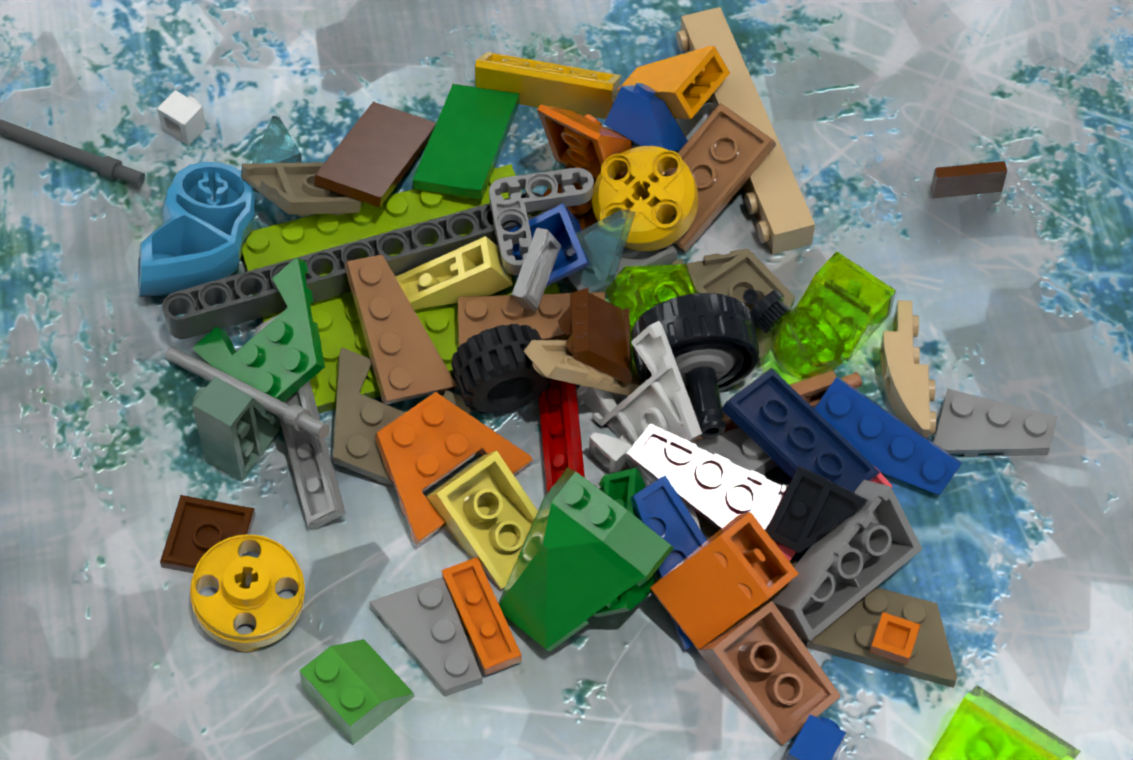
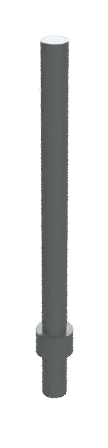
[0,119,145,187]

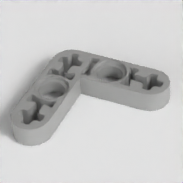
[489,168,594,275]

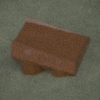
[558,287,633,384]

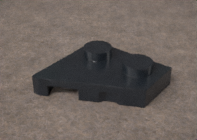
[767,466,868,553]

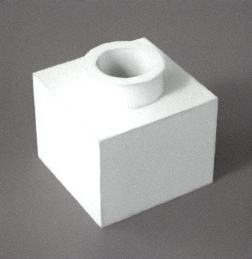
[157,90,206,146]

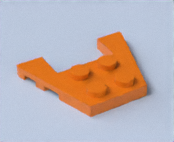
[375,392,533,546]

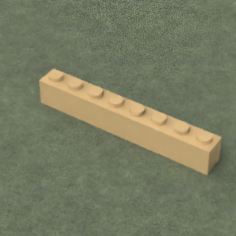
[676,7,815,255]

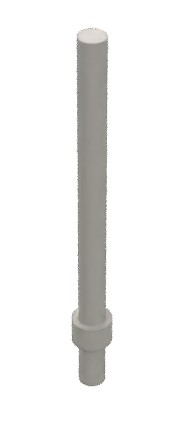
[165,347,330,439]

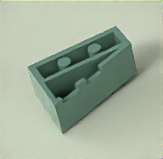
[192,377,282,482]

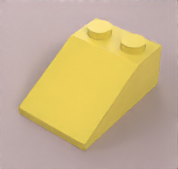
[426,450,538,590]

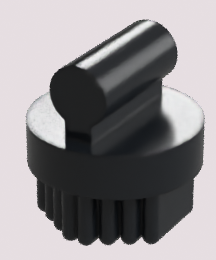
[743,289,792,334]

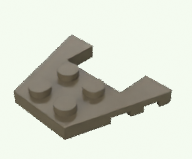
[332,347,473,488]

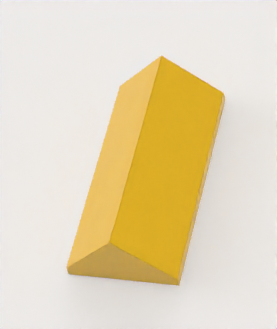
[475,52,622,119]

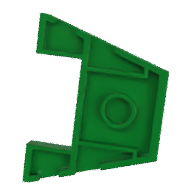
[193,257,325,413]

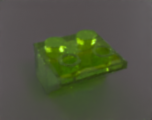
[789,251,896,362]

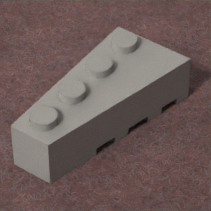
[768,480,922,641]

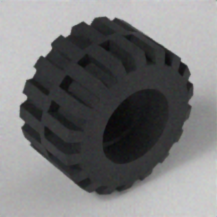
[451,324,553,414]

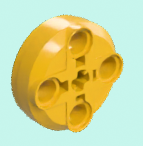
[592,146,698,251]
[190,534,305,653]

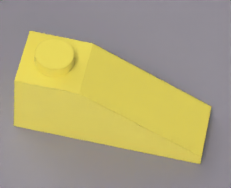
[396,236,513,310]

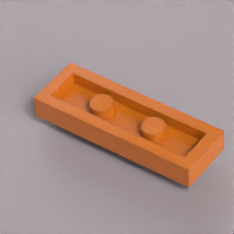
[441,557,522,676]

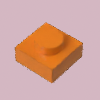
[870,612,921,665]

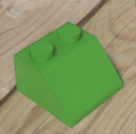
[299,639,415,745]

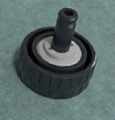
[631,293,760,438]

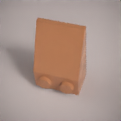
[697,601,841,745]

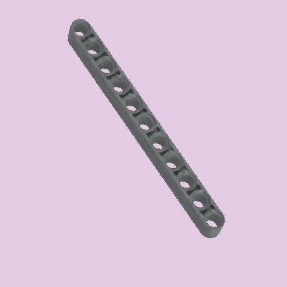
[162,192,548,339]

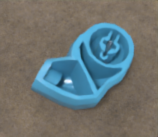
[138,162,255,297]

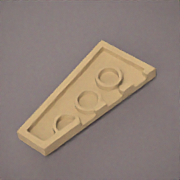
[524,340,642,396]

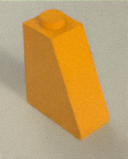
[617,46,730,119]

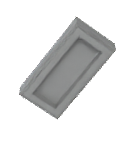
[511,228,561,311]

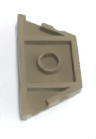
[241,162,363,216]
[671,249,795,365]
[806,587,957,688]

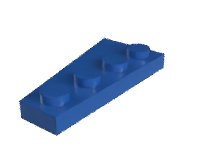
[815,377,962,495]
[630,475,707,650]

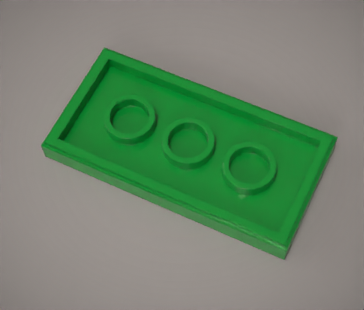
[412,84,520,199]

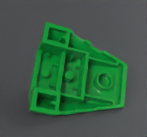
[498,468,674,652]

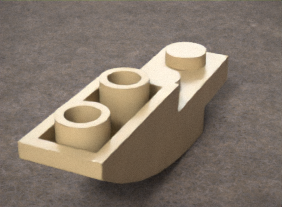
[879,300,936,439]

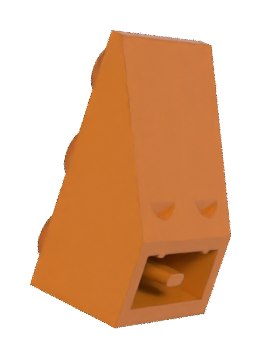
[649,511,799,650]

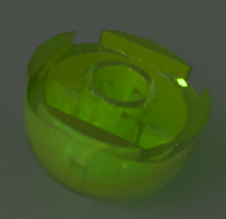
[770,306,845,381]

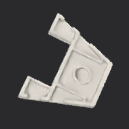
[576,321,702,445]

